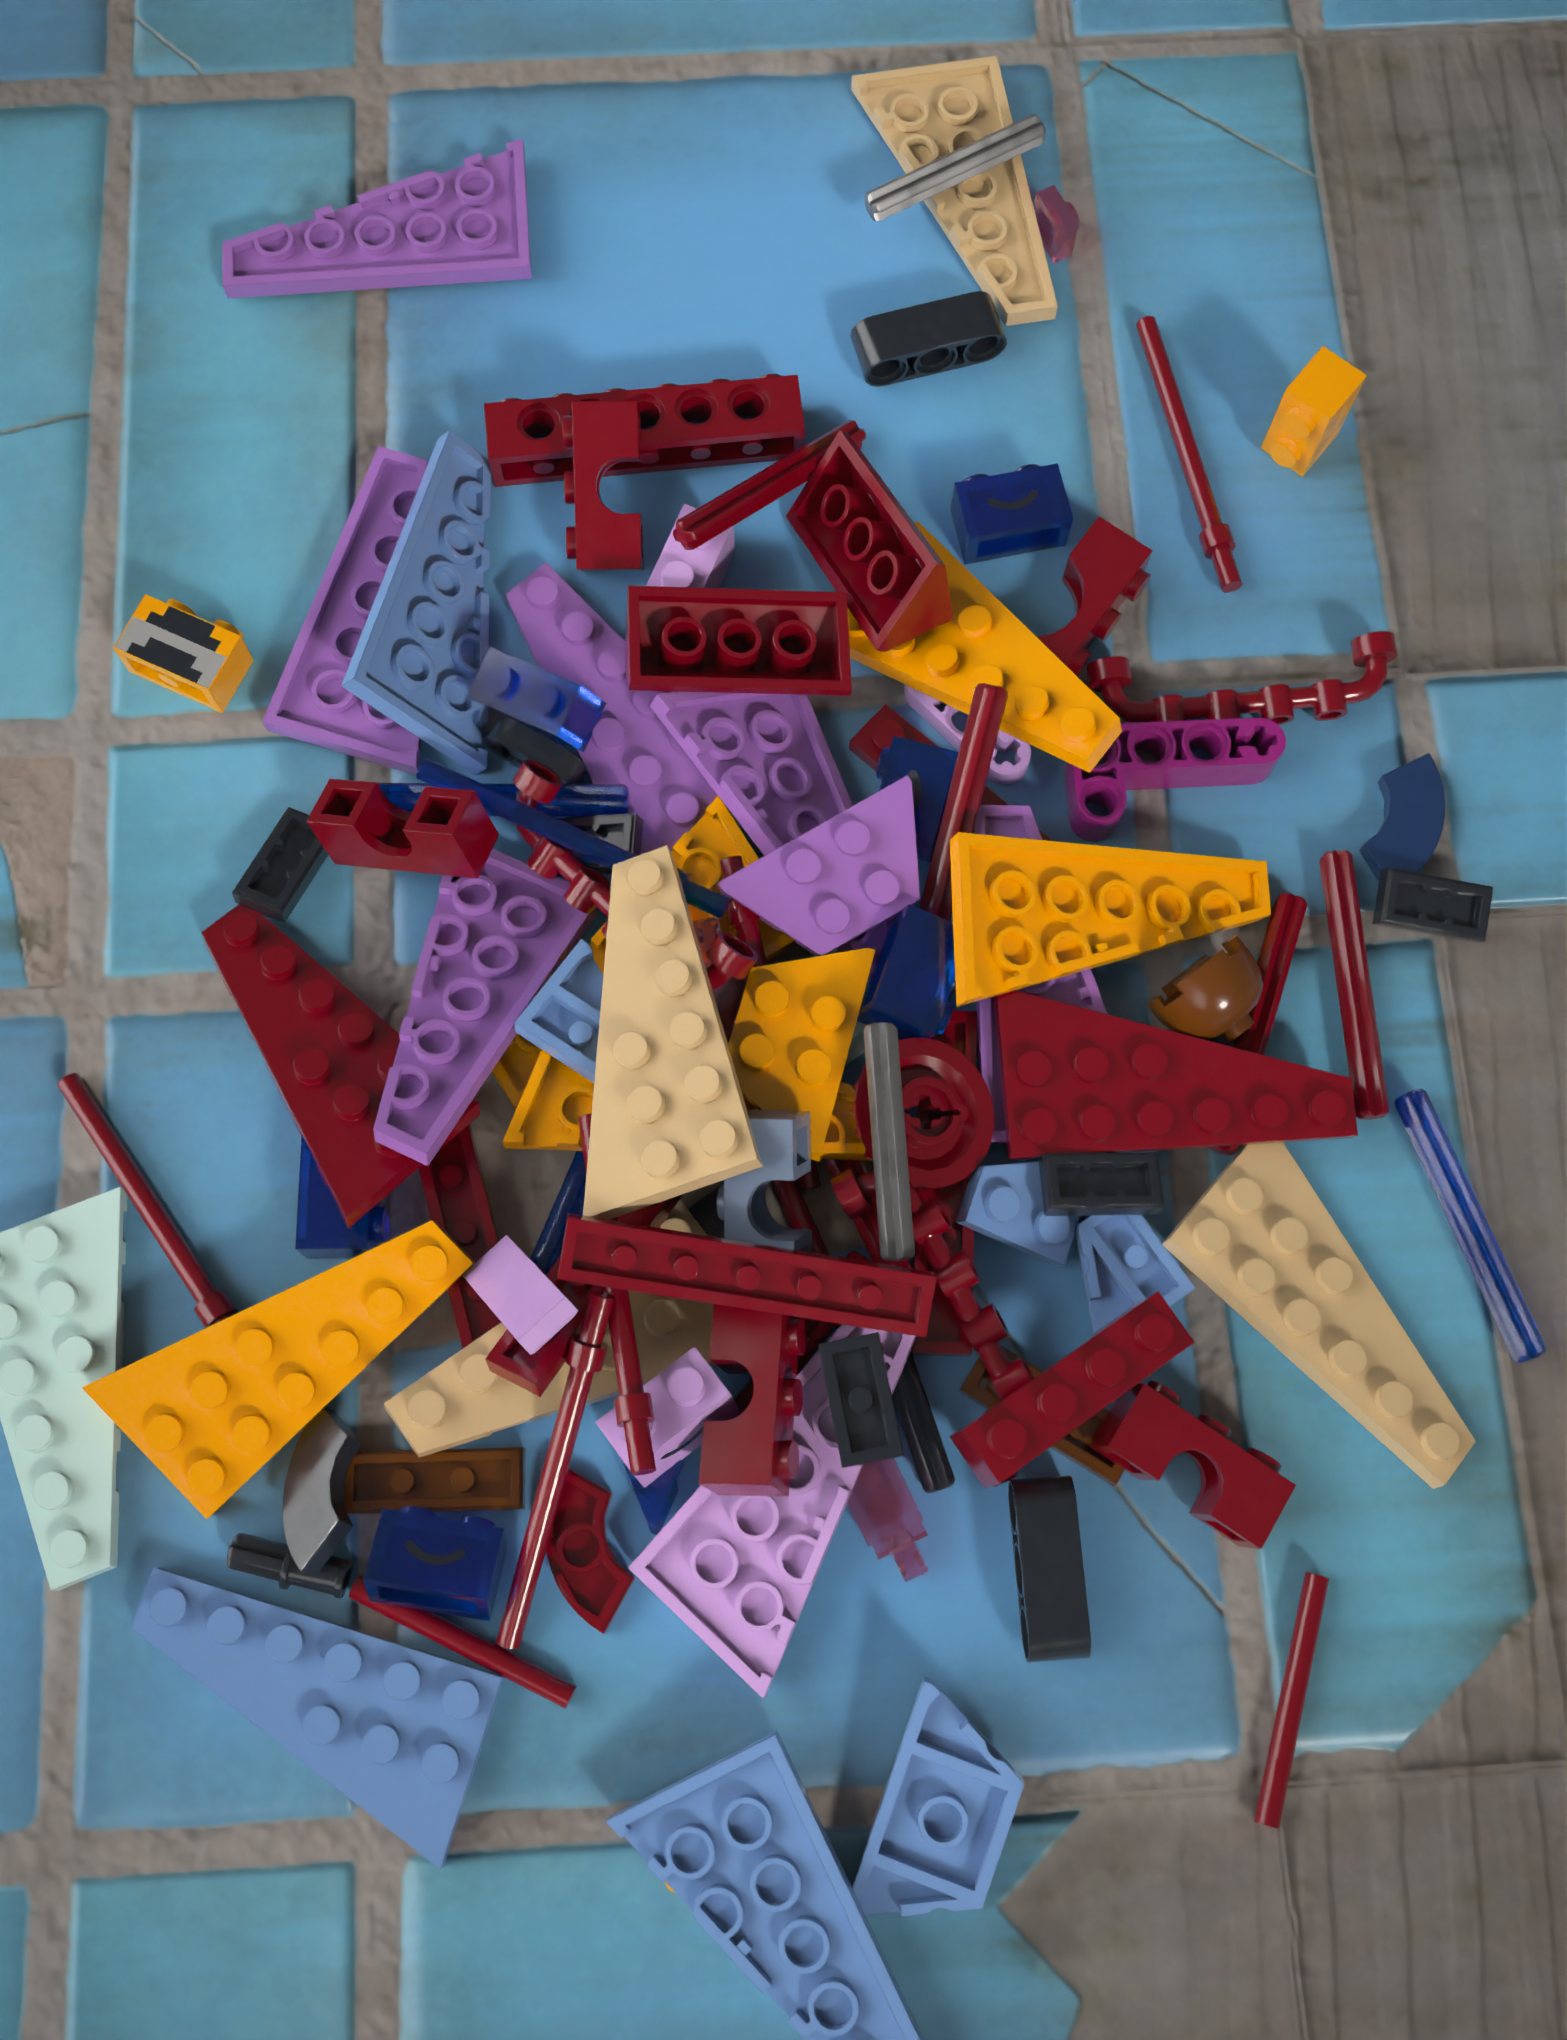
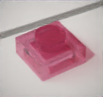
[1034,185,1080,264]

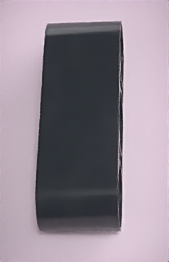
[850,291,1007,387]
[1008,1475,1091,1663]

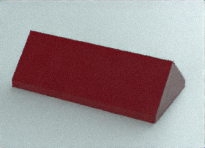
[785,430,954,652]
[625,585,852,696]

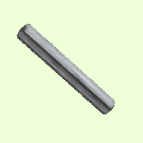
[864,114,1046,222]
[863,1022,915,1261]

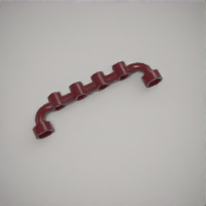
[1086,631,1398,725]
[513,759,758,990]
[830,1167,1034,1487]

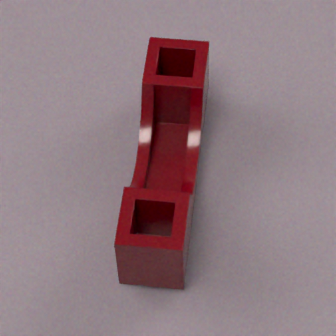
[1037,516,1153,677]
[949,1291,1195,1488]

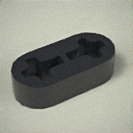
[485,716,587,794]

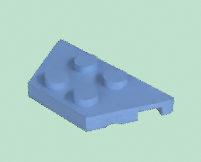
[851,1676,1025,1917]

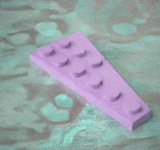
[628,1324,917,1699]

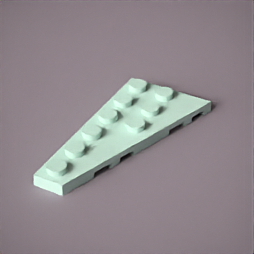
[0,1187,127,1591]

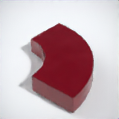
[546,1469,635,1634]

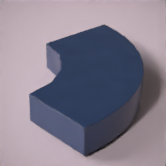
[1359,753,1445,882]

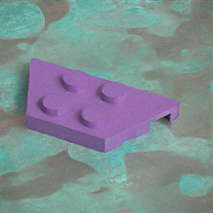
[717,775,920,956]

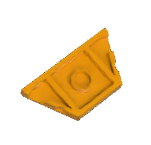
[728,948,875,1161]

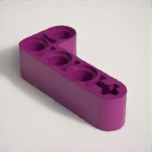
[1064,718,1286,842]

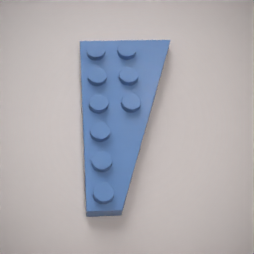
[341,430,491,775]
[131,1567,504,1869]
[605,1731,924,2040]

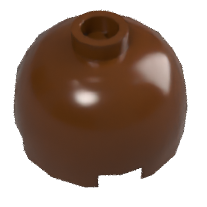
[1146,934,1263,1043]

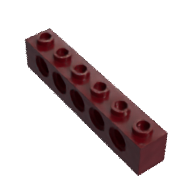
[484,374,805,487]

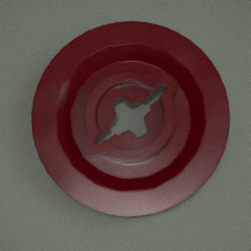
[849,1037,994,1190]

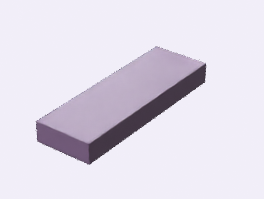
[462,1235,578,1355]

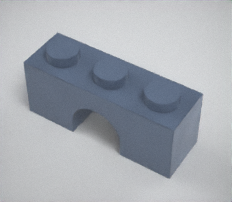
[717,1110,812,1252]

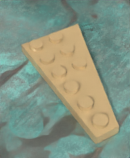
[851,55,1058,326]
[583,845,763,1220]
[1162,1143,1476,1489]
[384,1200,716,1457]

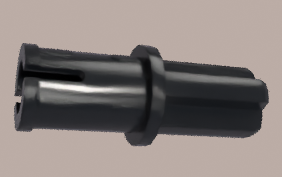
[227,1533,353,1599]

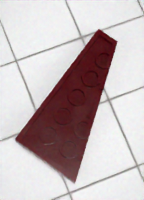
[201,904,480,1229]
[994,990,1358,1160]

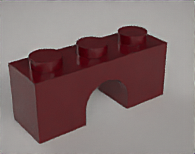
[562,401,644,571]
[306,779,499,878]
[699,1304,807,1496]
[1090,1380,1296,1549]

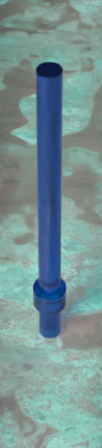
[416,758,730,919]

